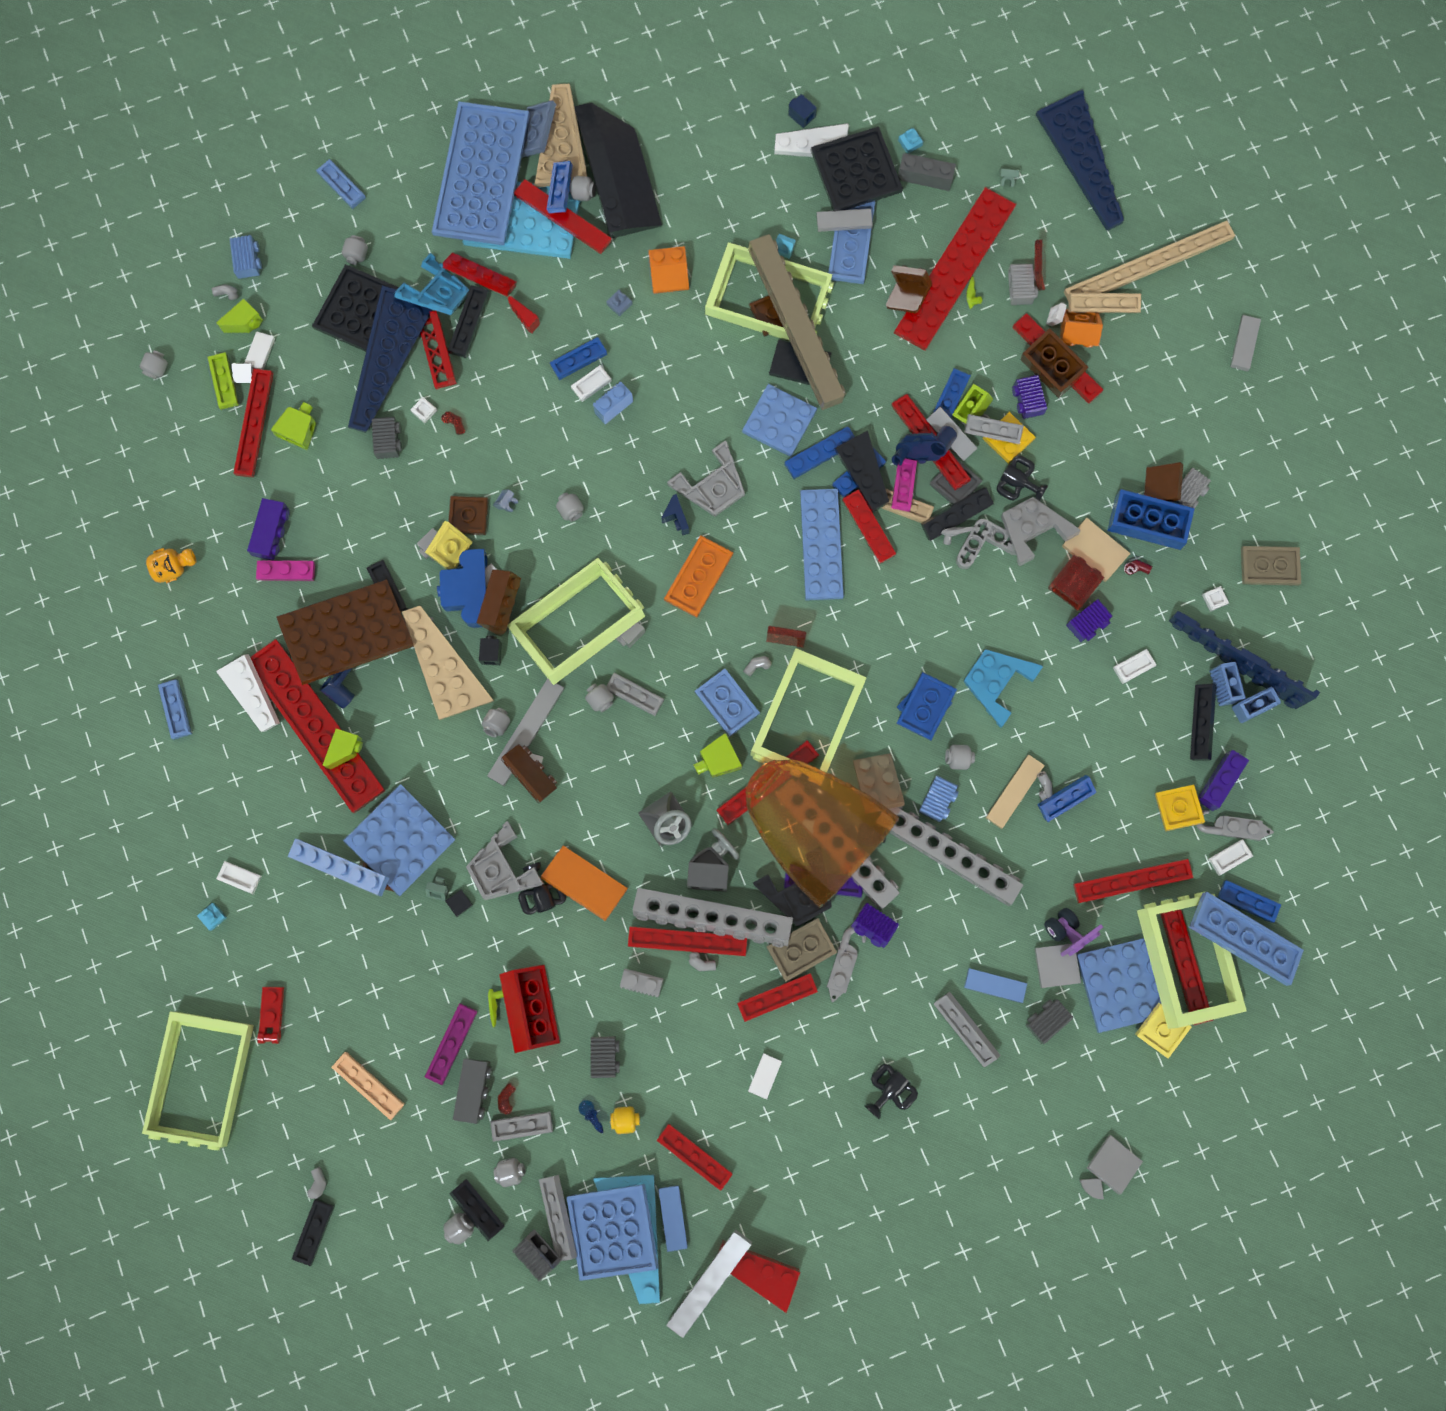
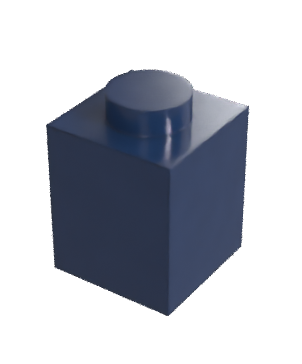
[788,94,817,129]

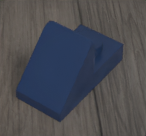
[661,494,689,536]

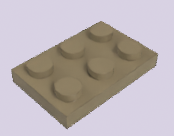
[1241,546,1301,586]
[853,753,905,813]
[766,918,837,982]

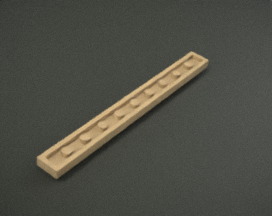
[1064,221,1235,302]

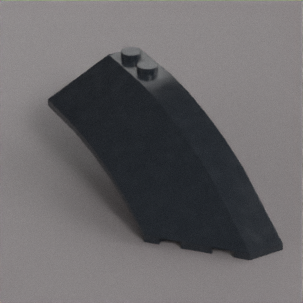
[574,102,662,239]

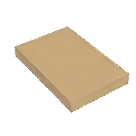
[1062,518,1131,582]

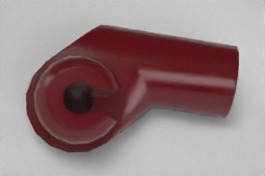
[1124,559,1153,575]

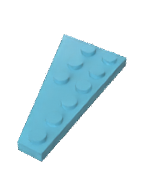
[593,1174,660,1304]

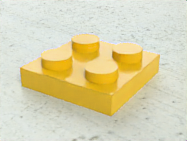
[982,412,1036,464]
[1155,785,1205,832]

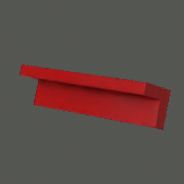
[420,310,457,389]

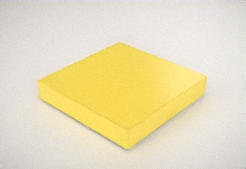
[425,521,473,570]
[1135,1002,1192,1059]

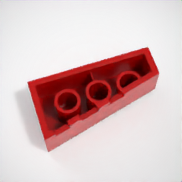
[718,1240,800,1313]

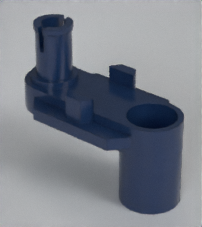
[891,426,957,466]
[320,668,355,709]

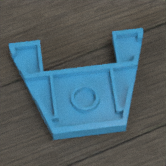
[394,253,469,315]
[963,649,1043,728]

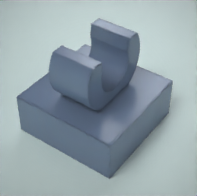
[606,290,632,316]
[493,489,518,512]

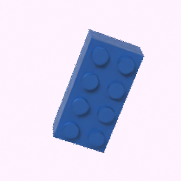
[1107,489,1195,550]

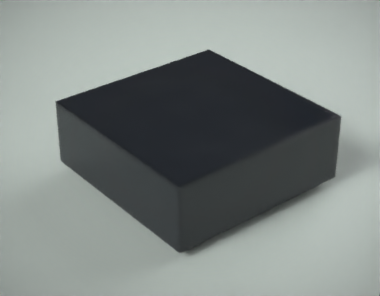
[445,890,473,917]

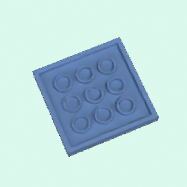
[343,784,455,896]
[1077,938,1161,1033]
[567,1184,659,1281]

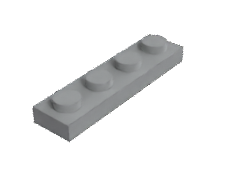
[934,991,1001,1067]
[539,1175,577,1261]

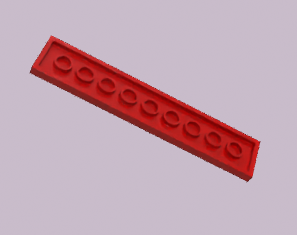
[894,187,1016,351]
[250,639,386,814]

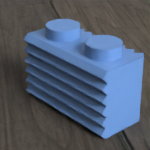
[230,235,262,279]
[593,382,633,424]
[1209,662,1246,706]
[1232,686,1281,723]
[919,776,959,822]

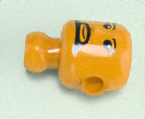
[146,548,197,583]

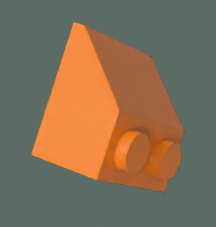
[649,246,689,294]
[1060,309,1103,347]

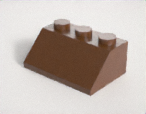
[1021,328,1089,398]
[477,569,521,636]
[501,744,557,804]

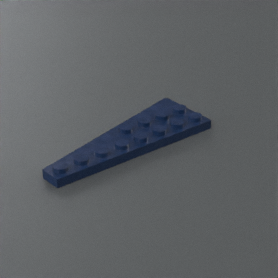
[1036,89,1124,231]
[348,285,433,433]
[1169,611,1320,709]

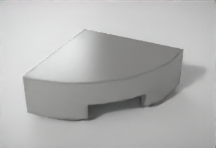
[1080,1178,1104,1199]

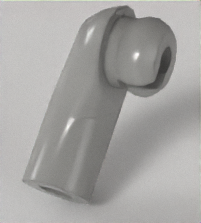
[212,284,238,300]
[743,656,772,677]
[1037,771,1053,801]
[689,952,716,971]
[307,1167,326,1199]

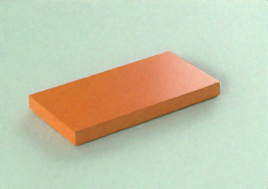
[664,535,733,618]
[541,846,628,921]

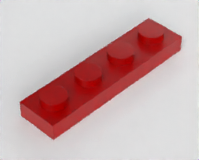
[443,252,517,297]
[842,490,896,564]
[737,973,818,1022]
[656,1124,733,1191]

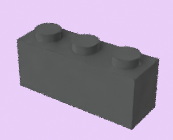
[898,153,956,191]
[453,1058,492,1124]

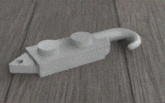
[1196,810,1274,841]
[827,927,866,1003]

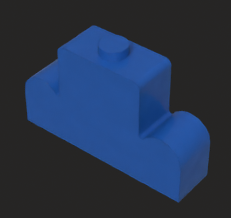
[437,549,488,628]

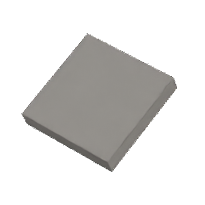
[1034,944,1081,988]
[1086,1135,1143,1195]

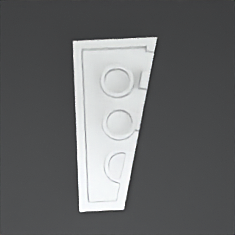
[774,124,848,157]
[216,654,280,732]

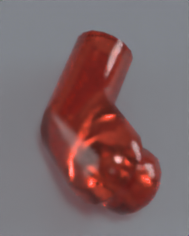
[441,411,466,435]
[498,1083,516,1115]

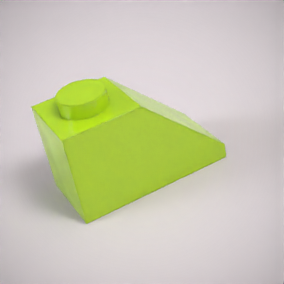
[216,298,263,333]
[952,384,993,424]
[323,729,363,769]

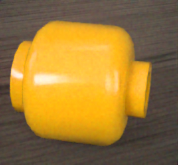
[610,1106,640,1134]

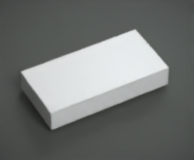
[245,331,275,370]
[571,365,612,402]
[1113,649,1156,684]
[1208,839,1253,876]
[216,861,262,894]
[748,1053,782,1099]

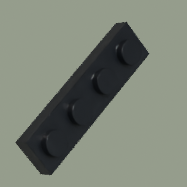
[448,285,489,358]
[921,487,994,541]
[1190,683,1217,761]

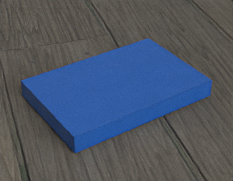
[896,672,957,741]

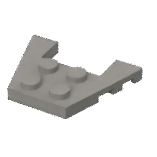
[667,441,745,517]
[1001,497,1081,566]
[466,821,544,900]

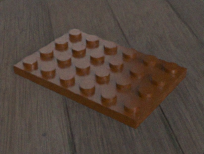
[276,580,414,685]

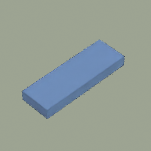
[316,159,366,209]
[158,679,192,740]
[964,968,1027,1003]
[659,1185,688,1252]

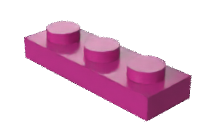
[891,459,917,512]
[256,560,315,581]

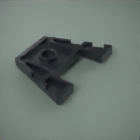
[753,847,832,926]

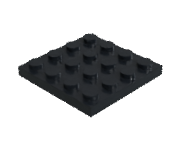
[811,126,903,212]
[312,264,399,352]

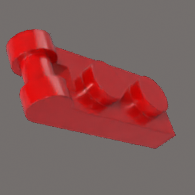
[257,987,284,1044]

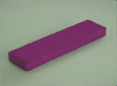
[424,1003,478,1086]

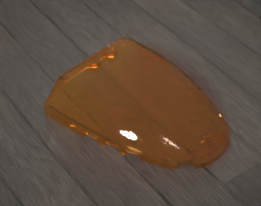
[746,759,899,908]

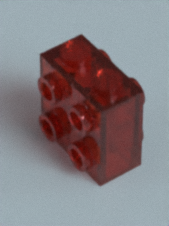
[1048,555,1105,611]

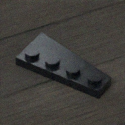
[835,431,889,512]

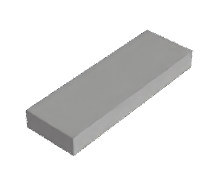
[816,209,872,232]
[1230,315,1261,371]
[926,407,977,461]
[964,414,1024,444]
[606,673,664,716]
[490,1111,553,1142]

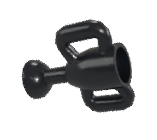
[997,455,1049,501]
[518,862,567,915]
[864,1064,918,1120]

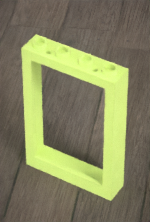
[705,242,834,341]
[507,558,645,685]
[750,648,867,785]
[1137,891,1247,1029]
[142,1012,254,1150]

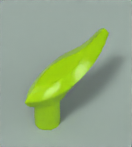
[966,277,982,309]
[488,989,504,1027]

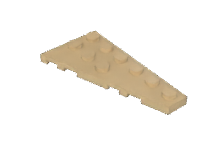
[534,84,587,187]
[402,606,494,720]

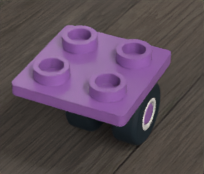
[1044,908,1103,957]

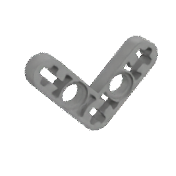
[956,519,1016,569]

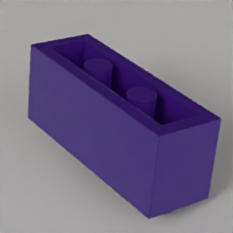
[247,498,290,561]
[1198,750,1249,811]

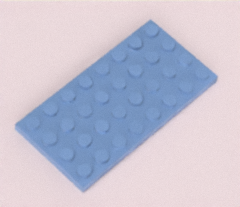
[432,101,530,245]

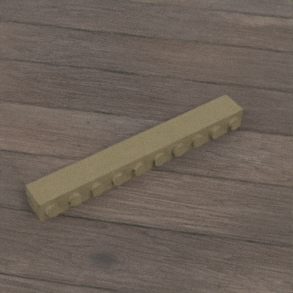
[748,234,845,410]

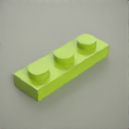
[207,352,239,410]

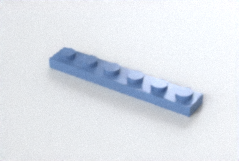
[288,838,389,896]

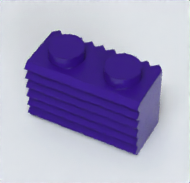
[1012,375,1047,419]
[1066,599,1113,642]
[851,903,899,948]

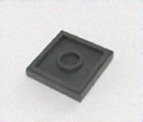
[929,457,982,505]

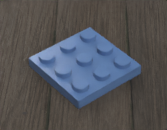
[742,384,817,457]

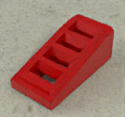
[507,296,540,334]

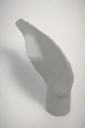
[941,526,977,545]

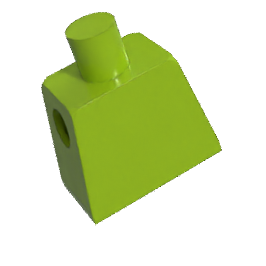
[271,402,316,450]
[693,733,742,778]

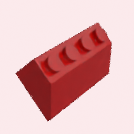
[499,965,560,1053]

